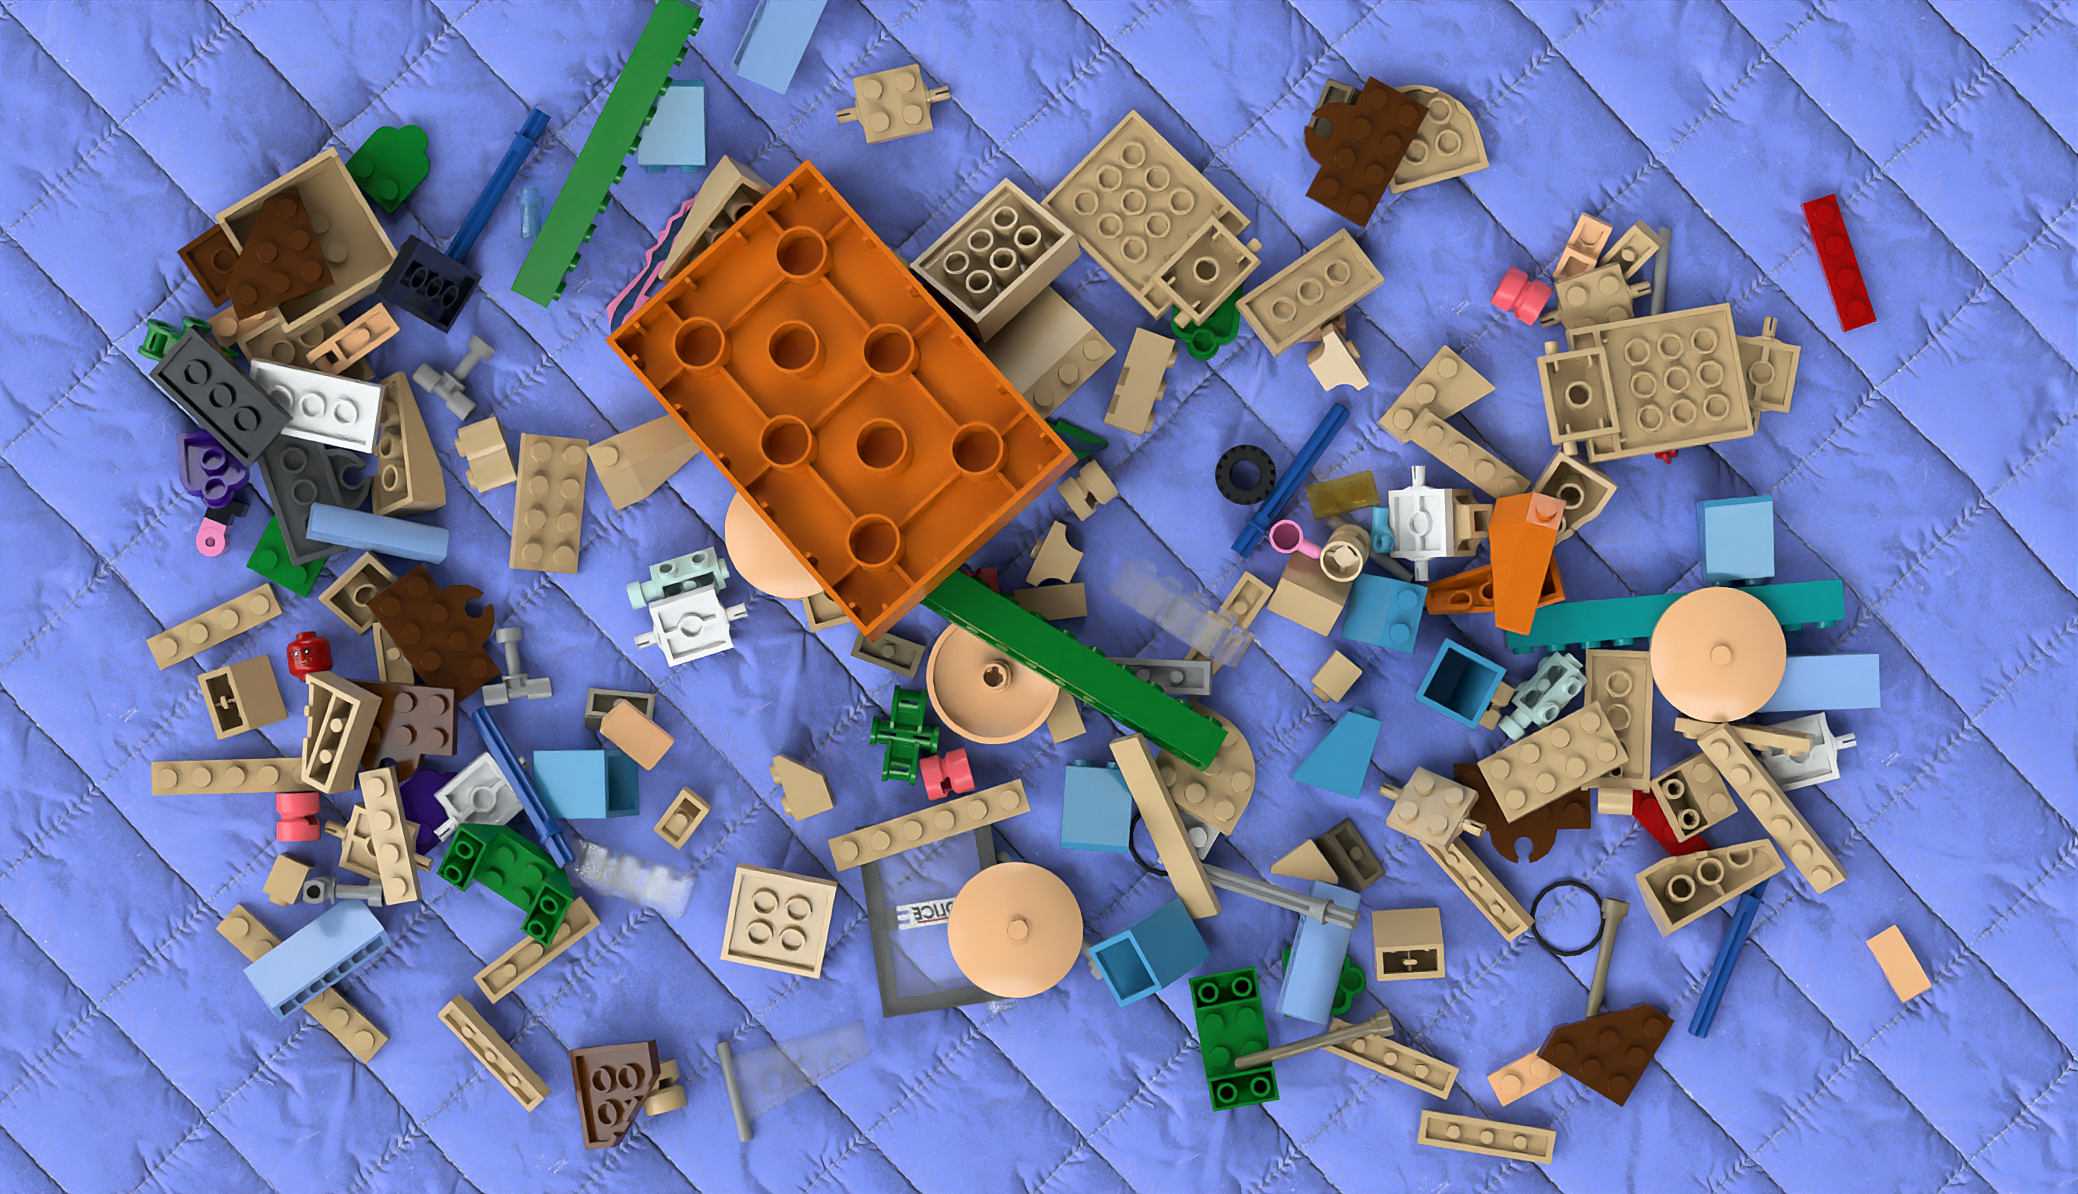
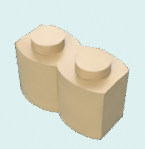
[454,416,518,494]

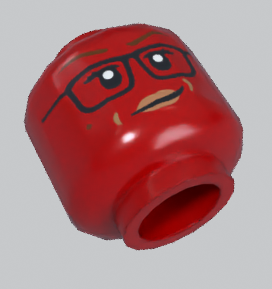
[286,631,333,683]

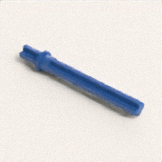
[444,107,551,264]
[1231,403,1351,559]
[471,706,576,869]
[1688,877,1770,1038]

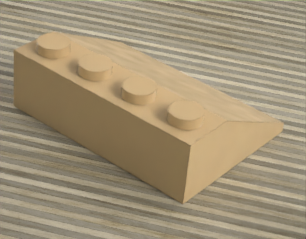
[909,178,1082,343]
[977,285,1117,421]

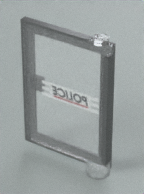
[855,824,1019,1018]

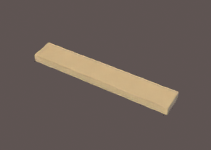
[1109,732,1222,920]

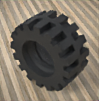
[1215,445,1276,505]

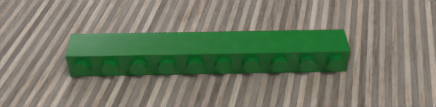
[510,0,704,308]
[919,567,1228,772]

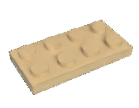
[1235,228,1385,358]
[509,433,589,574]
[1477,700,1630,824]

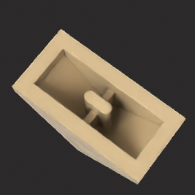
[1269,838,1338,884]

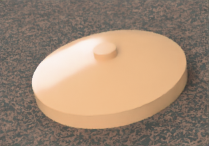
[725,491,825,598]
[1649,586,1787,723]
[926,623,1061,744]
[947,862,1083,998]

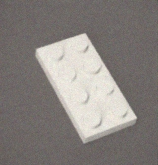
[249,358,385,453]

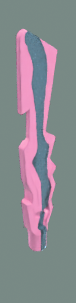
[606,190,700,334]

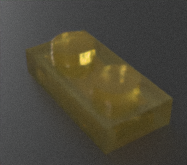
[1306,470,1380,521]

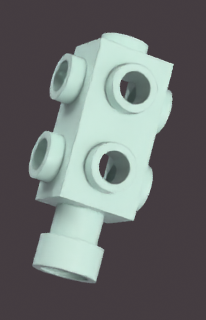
[626,546,730,610]
[1497,651,1589,742]

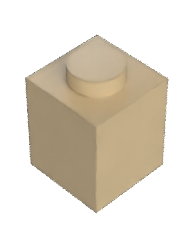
[1310,650,1363,703]
[262,852,314,907]

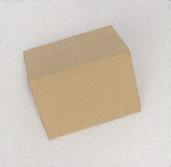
[1266,550,1354,637]
[318,551,400,636]

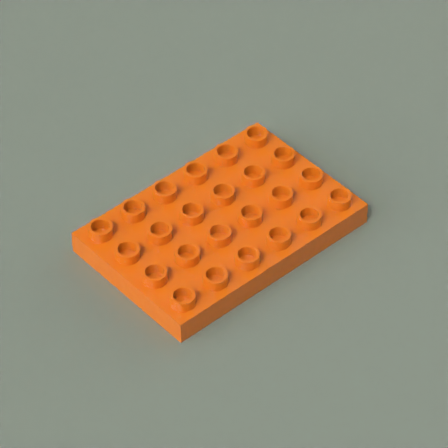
[605,159,1078,644]

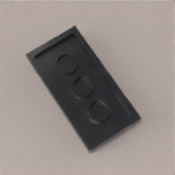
[375,234,482,334]
[149,325,294,468]

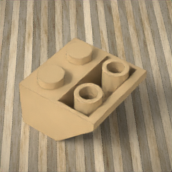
[197,654,289,740]
[1648,752,1738,842]
[769,753,837,822]
[1371,907,1445,981]

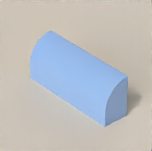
[729,0,827,95]
[306,502,449,565]
[1755,652,1881,712]
[1275,880,1362,1026]
[243,898,391,1022]

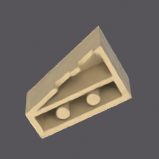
[1103,327,1179,437]
[1376,345,1496,445]
[301,671,382,794]

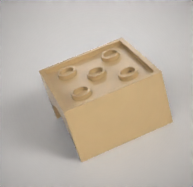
[215,146,398,341]

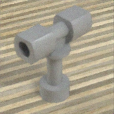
[412,334,496,422]
[482,626,553,706]
[303,876,385,907]

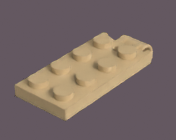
[1581,649,1653,815]

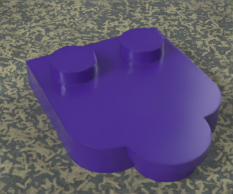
[177,429,250,509]
[399,769,459,856]

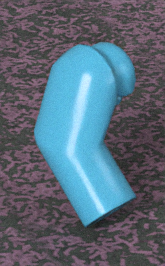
[1370,506,1395,554]

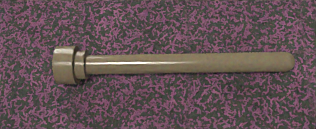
[1584,897,1630,1019]
[1234,1008,1395,1071]

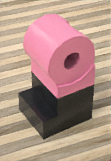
[196,498,250,557]

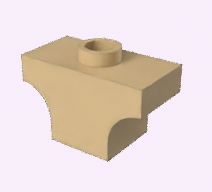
[1306,320,1370,392]
[1443,489,1493,558]
[1025,521,1084,587]

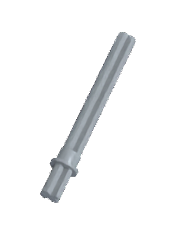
[1201,862,1360,930]

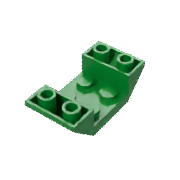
[437,823,575,947]
[1188,966,1280,1112]

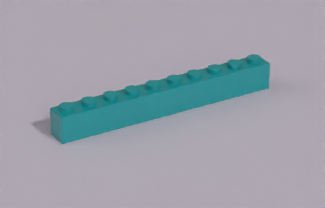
[1503,579,1845,655]

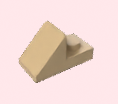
[1597,219,1665,282]
[653,786,712,850]

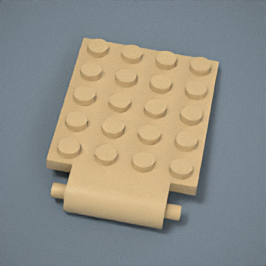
[1039,109,1263,329]
[1536,303,1754,464]

